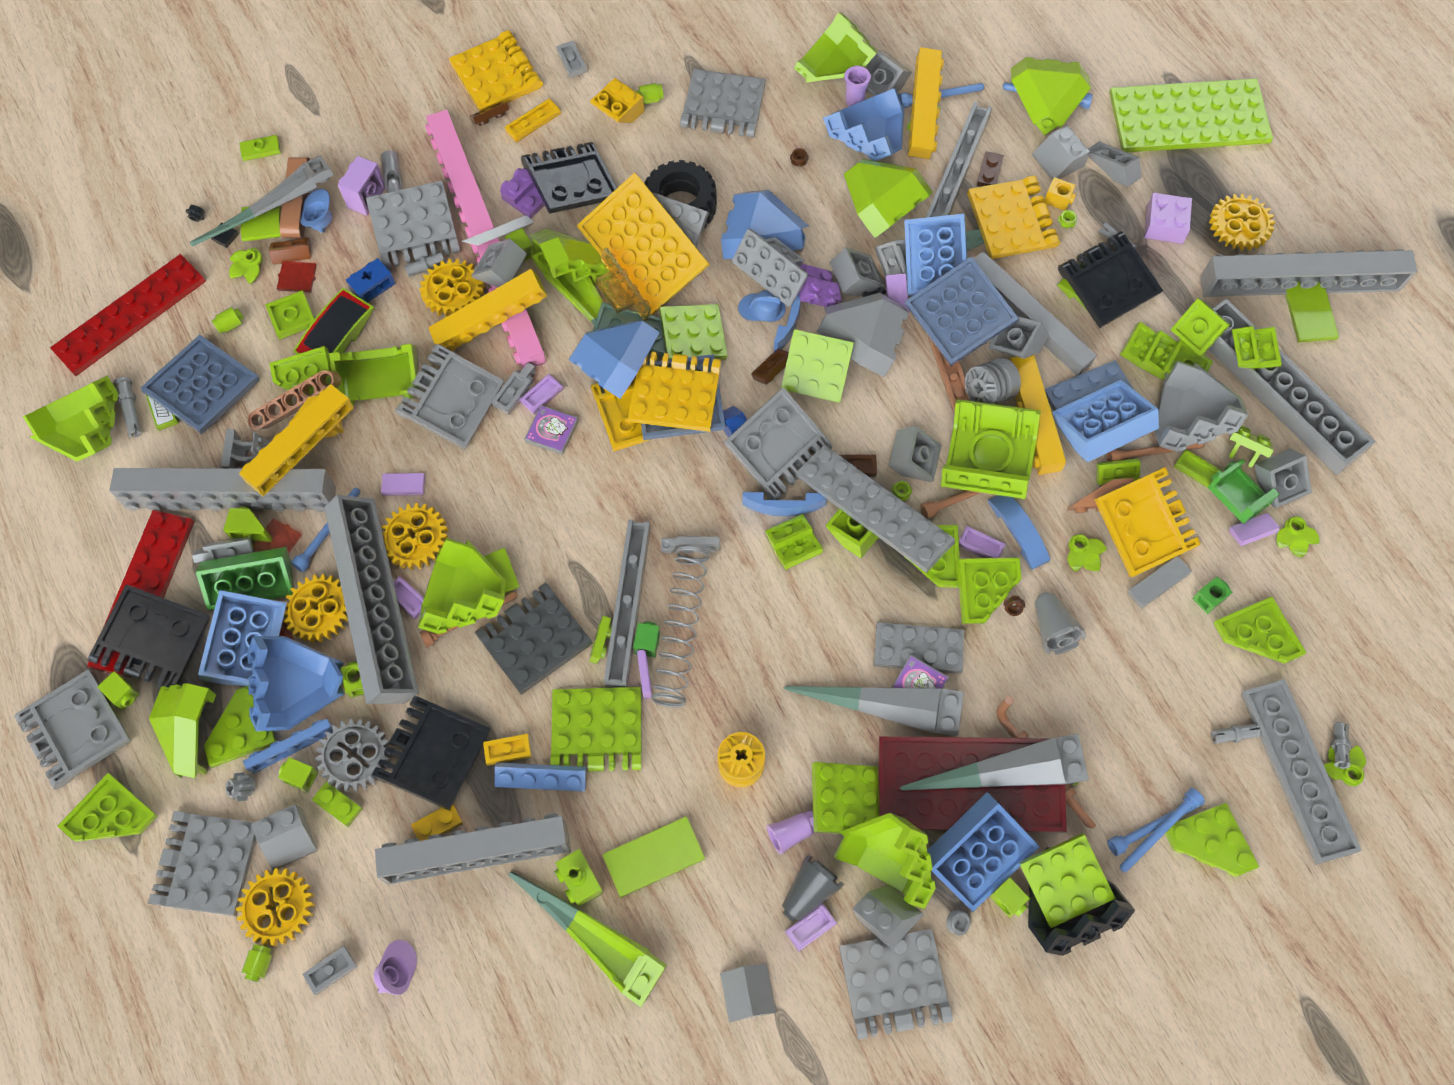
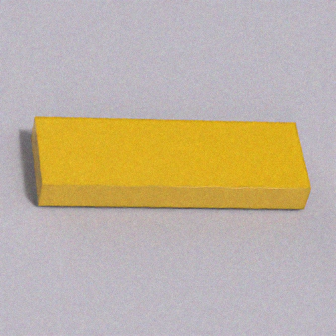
[504,98,561,143]

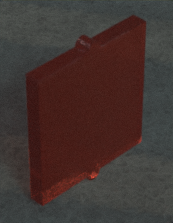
[277,261,317,293]
[253,518,302,554]

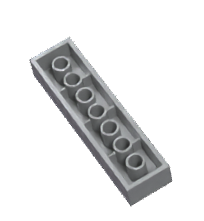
[375,814,571,885]

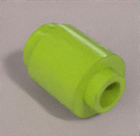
[636,83,664,105]
[212,306,244,334]
[241,944,272,982]

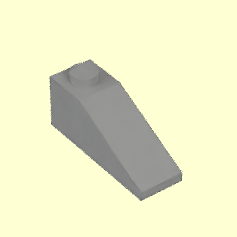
[1088,141,1142,187]

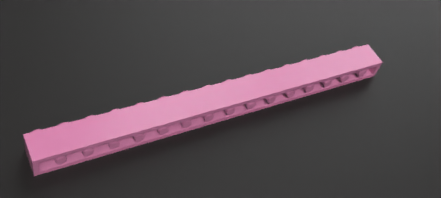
[425,110,546,369]

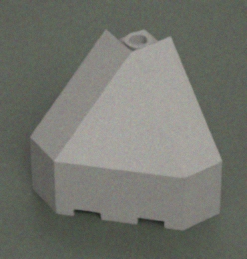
[817,293,909,377]
[1154,361,1248,452]

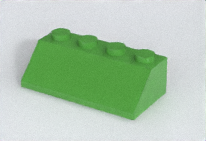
[196,547,294,611]

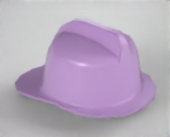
[373,940,417,995]

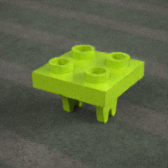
[1228,425,1274,468]

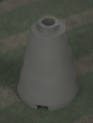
[782,854,844,921]

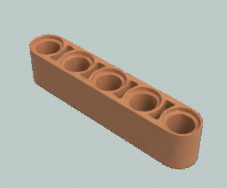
[280,157,310,238]
[247,370,341,429]

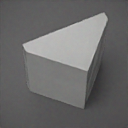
[720,964,776,1023]

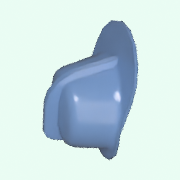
[301,189,332,233]
[738,290,786,322]

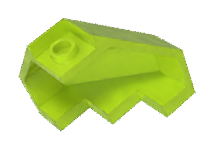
[794,12,878,82]
[1011,57,1091,135]
[844,159,933,238]
[529,228,612,286]
[23,375,119,462]
[418,538,506,634]
[149,683,216,778]
[834,813,936,909]

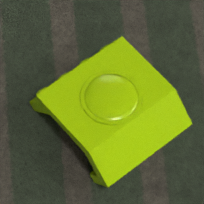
[941,399,1041,499]

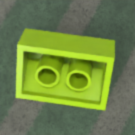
[826,509,879,558]

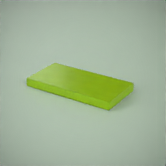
[1285,281,1339,343]
[602,816,705,898]

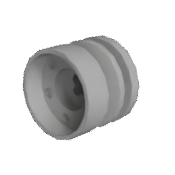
[965,358,1021,404]

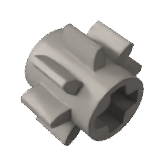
[226,772,255,802]

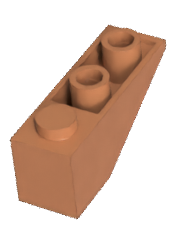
[1067,478,1134,513]

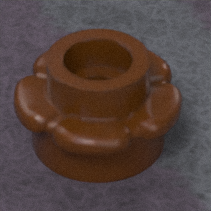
[790,148,809,166]
[1004,595,1025,616]

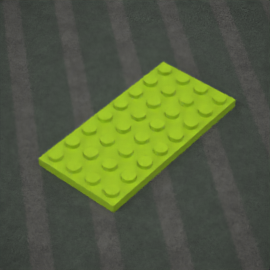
[1109,78,1273,152]

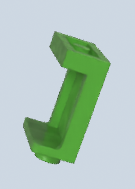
[1208,459,1280,524]

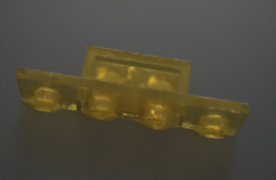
[595,247,651,321]

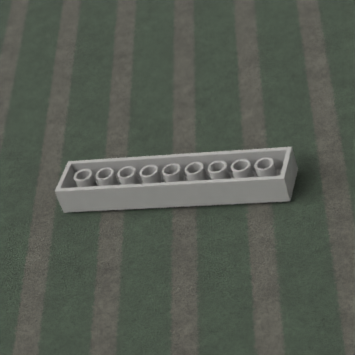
[1200,249,1417,297]
[1209,299,1376,475]
[109,468,336,512]
[324,495,419,704]

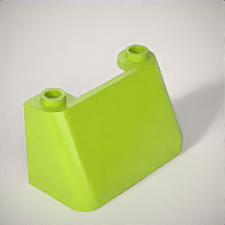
[329,344,419,405]

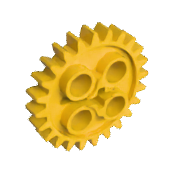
[1209,193,1275,251]
[419,258,485,317]
[381,503,449,571]
[283,574,349,643]
[236,868,315,947]

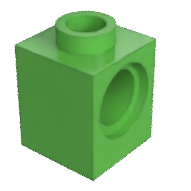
[1192,576,1233,615]
[633,621,660,657]

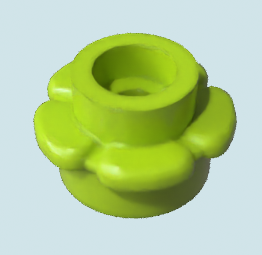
[1058,210,1077,228]
[891,481,912,501]

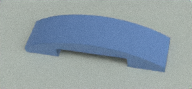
[774,294,800,352]
[742,492,827,516]
[987,495,1051,570]

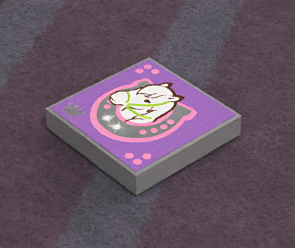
[524,405,579,455]
[891,655,949,688]

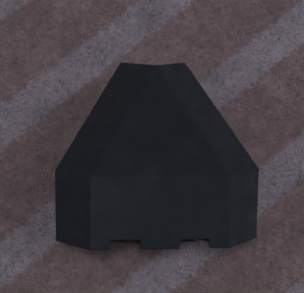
[1028,847,1136,956]

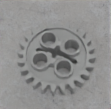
[315,719,391,792]

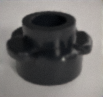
[185,205,205,222]

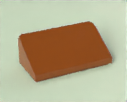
[269,237,311,265]

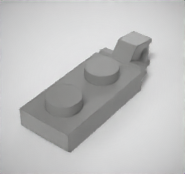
[491,362,536,415]
[192,536,255,563]
[661,536,720,554]

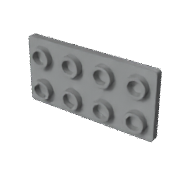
[732,229,808,307]

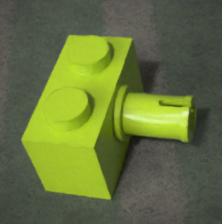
[554,849,603,907]

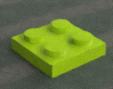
[265,290,314,340]
[1170,298,1231,356]

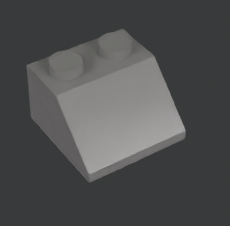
[866,50,912,96]
[1032,125,1090,180]
[471,238,527,287]
[830,247,885,297]
[988,316,1049,359]
[889,426,941,482]
[1255,449,1312,508]
[251,804,318,870]
[852,885,924,949]

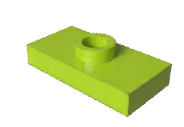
[239,135,281,161]

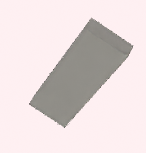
[1127,556,1192,609]

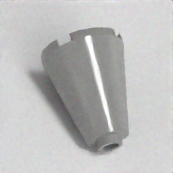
[1035,592,1086,655]

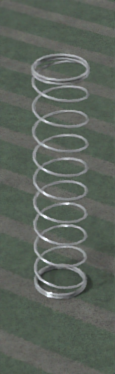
[651,546,709,707]

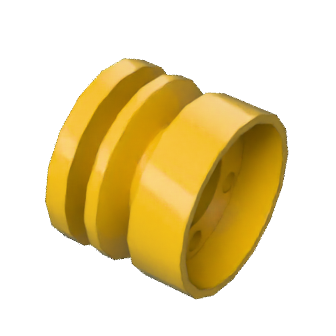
[717,732,765,788]

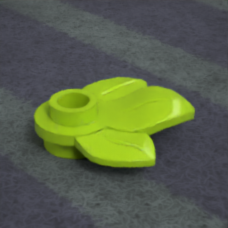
[229,248,263,284]
[1276,517,1320,558]
[1067,534,1107,572]
[1324,745,1366,787]

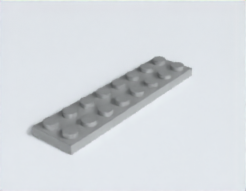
[796,445,955,573]
[1241,679,1362,865]

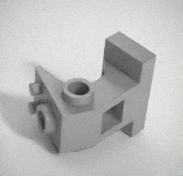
[221,429,270,469]

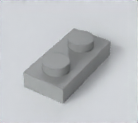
[556,41,587,78]
[302,946,358,995]

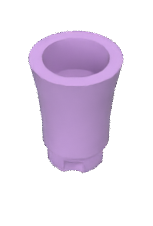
[844,66,871,106]
[766,810,815,855]

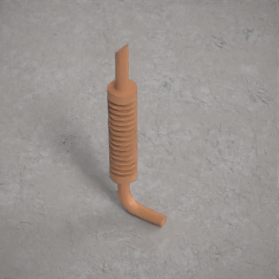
[996,696,1096,828]

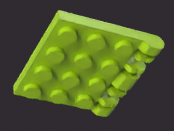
[550,687,642,772]

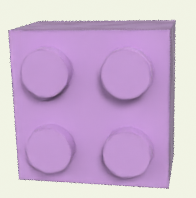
[338,156,385,216]
[1144,193,1192,244]

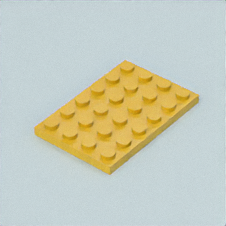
[577,172,710,316]

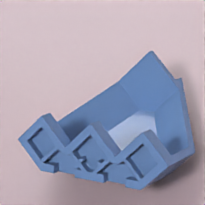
[823,88,905,161]
[721,190,809,259]
[569,319,660,399]
[247,636,345,731]

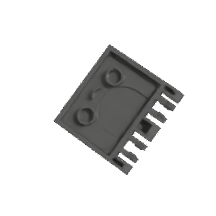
[475,582,593,695]

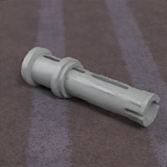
[113,377,142,438]

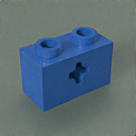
[345,258,395,303]

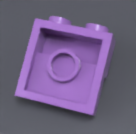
[500,168,545,219]
[799,264,841,307]

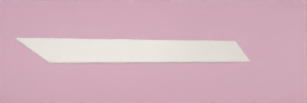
[462,215,534,246]

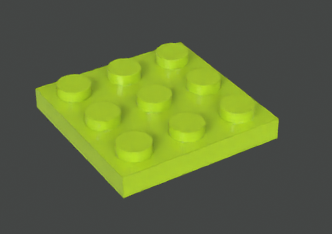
[659,304,728,360]
[781,329,854,403]
[812,762,879,834]
[1019,833,1116,928]

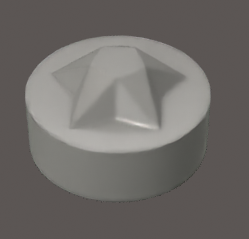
[946,910,970,935]

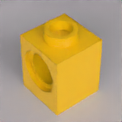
[1044,177,1076,211]

